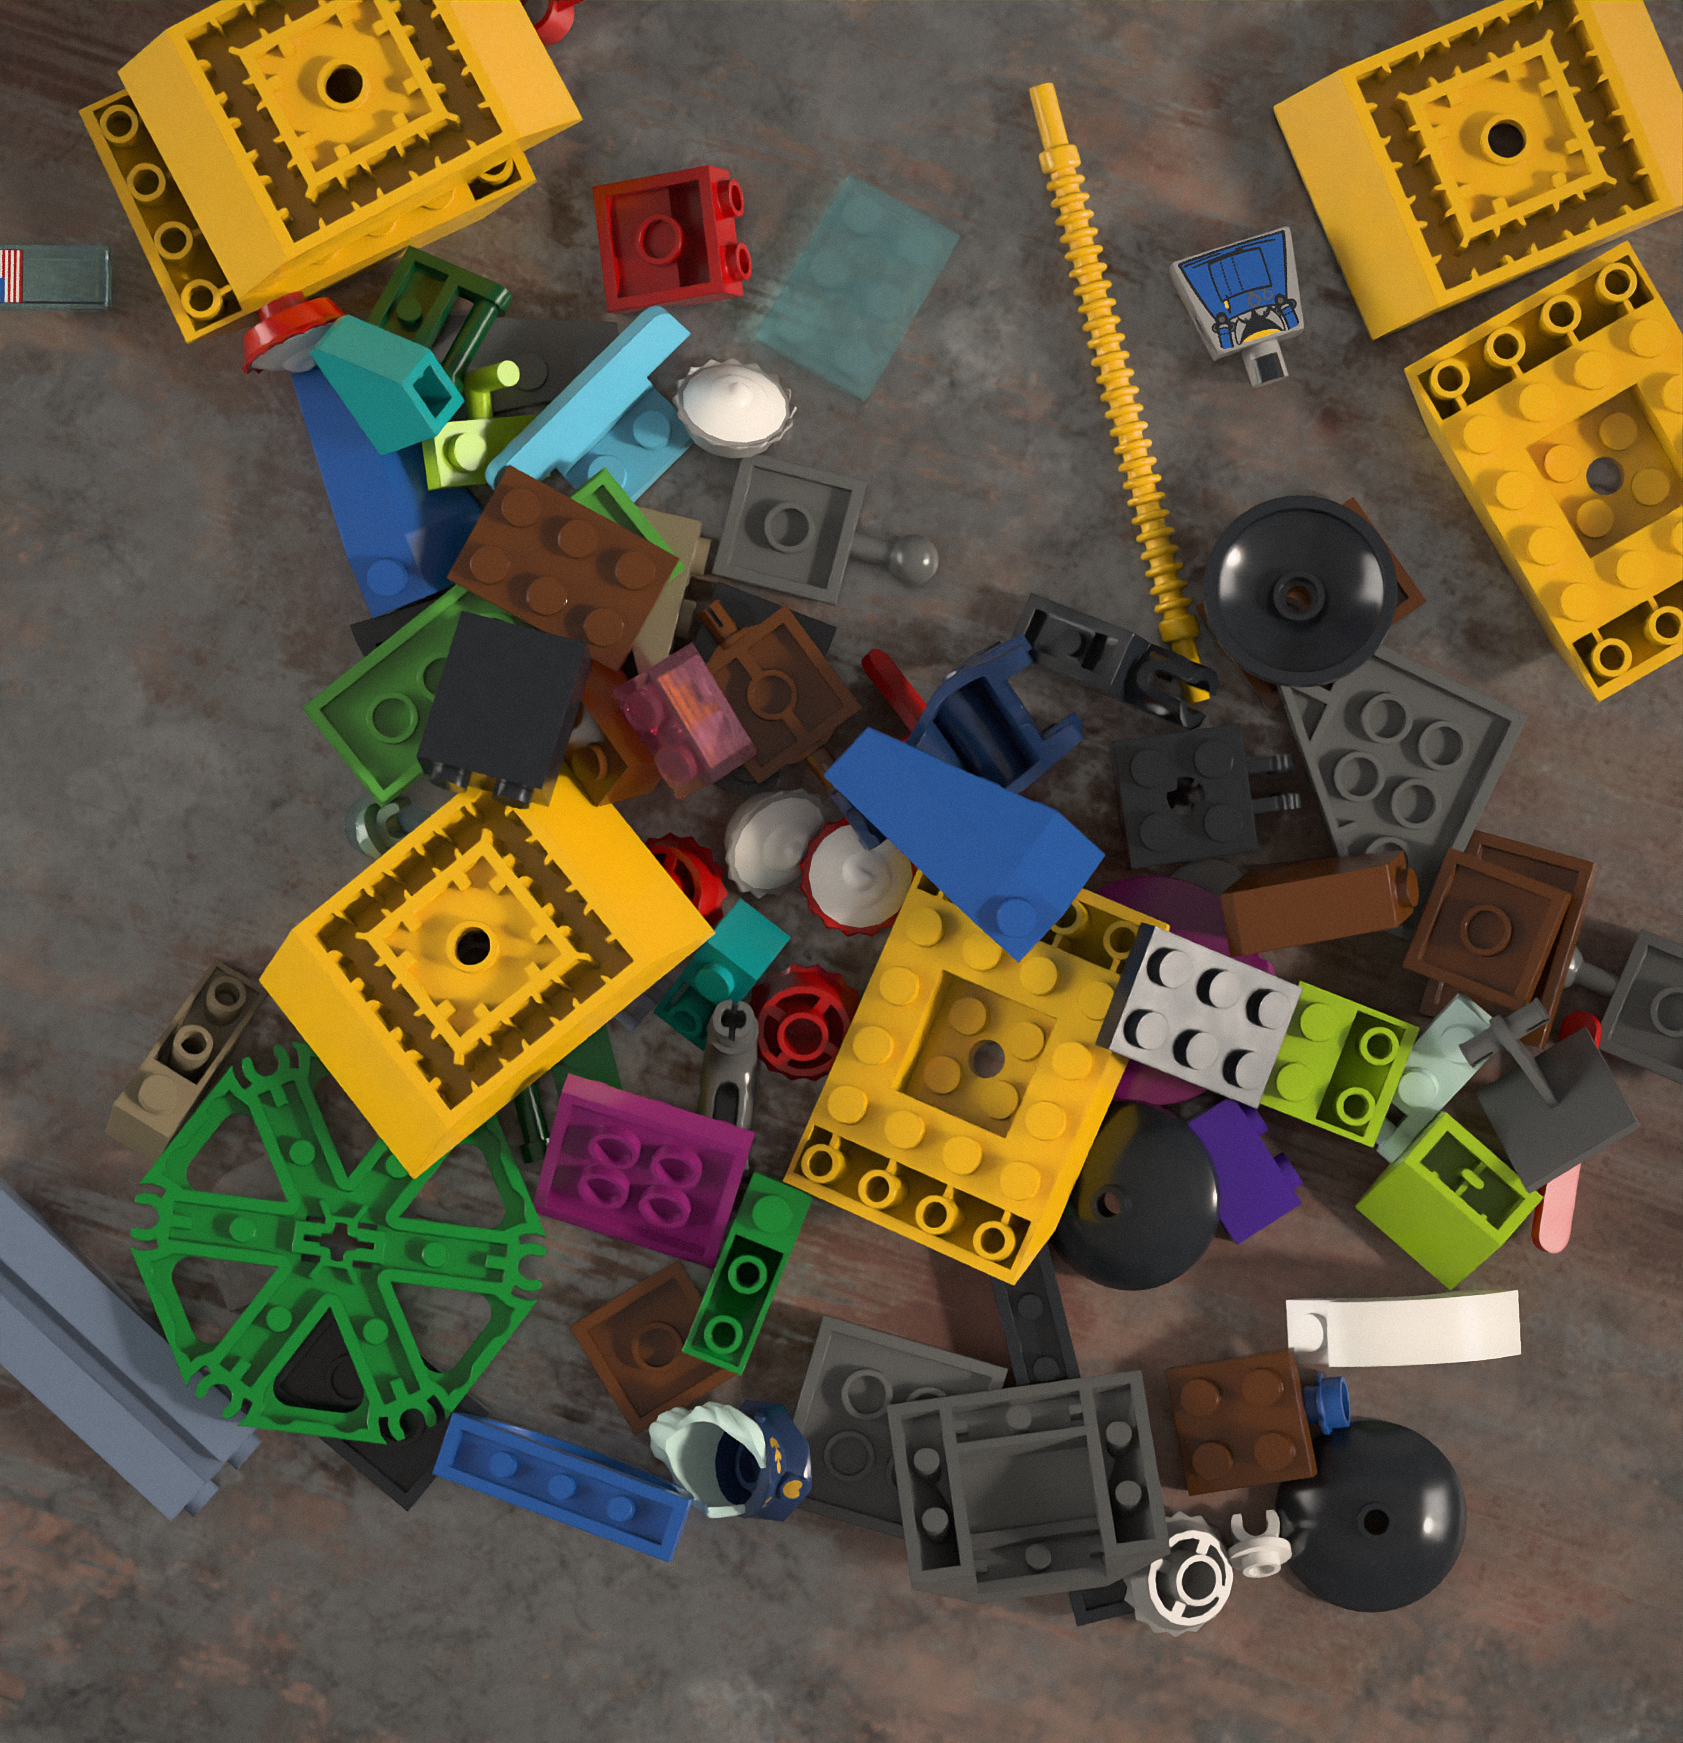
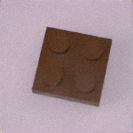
[1402,847,1572,1011]
[569,1258,746,1436]
[1165,1347,1318,1496]

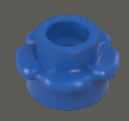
[1304,1372,1351,1435]

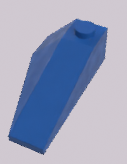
[290,365,484,618]
[824,726,1105,963]

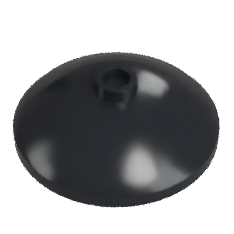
[1203,495,1398,688]
[1049,1099,1221,1291]
[1275,1420,1467,1613]

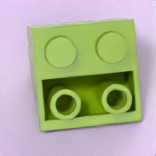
[1259,980,1420,1148]
[1354,1111,1544,1291]

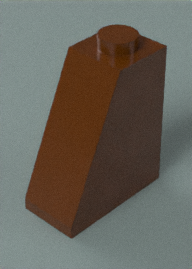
[1220,850,1419,957]

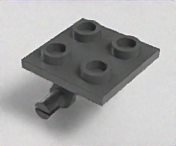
[1459,997,1641,1194]

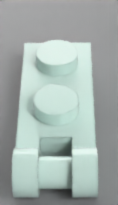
[1376,990,1492,1163]

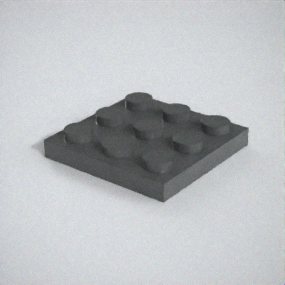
[792,1314,1008,1540]

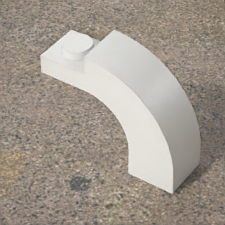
[1286,1290,1521,1367]

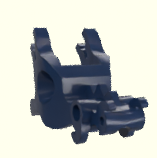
[828,634,1085,851]

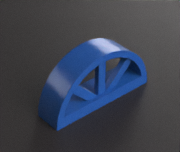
[432,1412,694,1562]

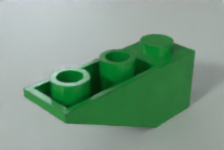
[682,1169,814,1376]

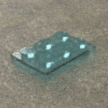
[755,172,961,403]

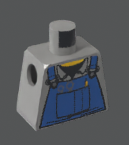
[1168,226,1304,388]

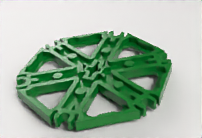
[130,1041,547,1445]

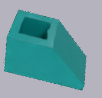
[309,314,465,456]
[653,898,791,1051]

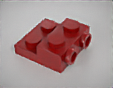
[592,165,752,315]

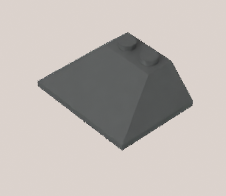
[887,1370,1171,1604]

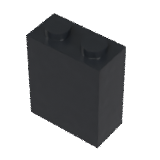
[416,611,593,809]

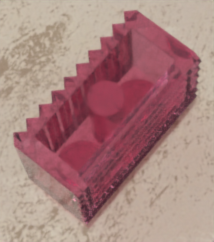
[613,642,759,801]

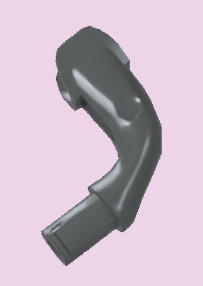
[697,1000,759,1184]

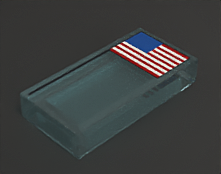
[0,244,112,312]

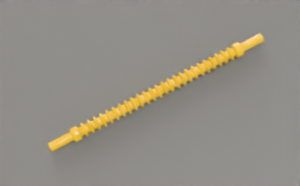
[1029,83,1210,705]

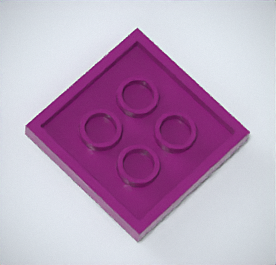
[533,1073,755,1269]

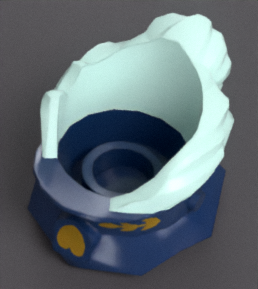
[649,1400,812,1522]

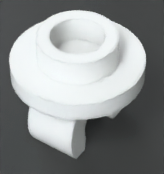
[1227,1509,1292,1578]

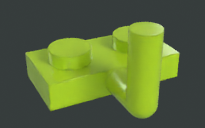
[422,361,550,491]

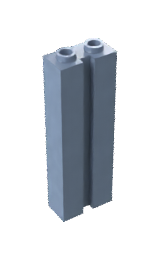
[0,1176,263,1521]

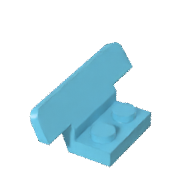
[485,305,694,502]

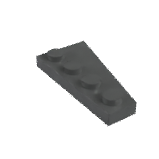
[354,311,619,422]

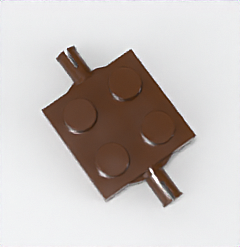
[682,599,862,791]

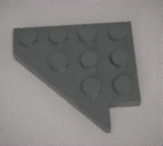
[1276,645,1529,943]

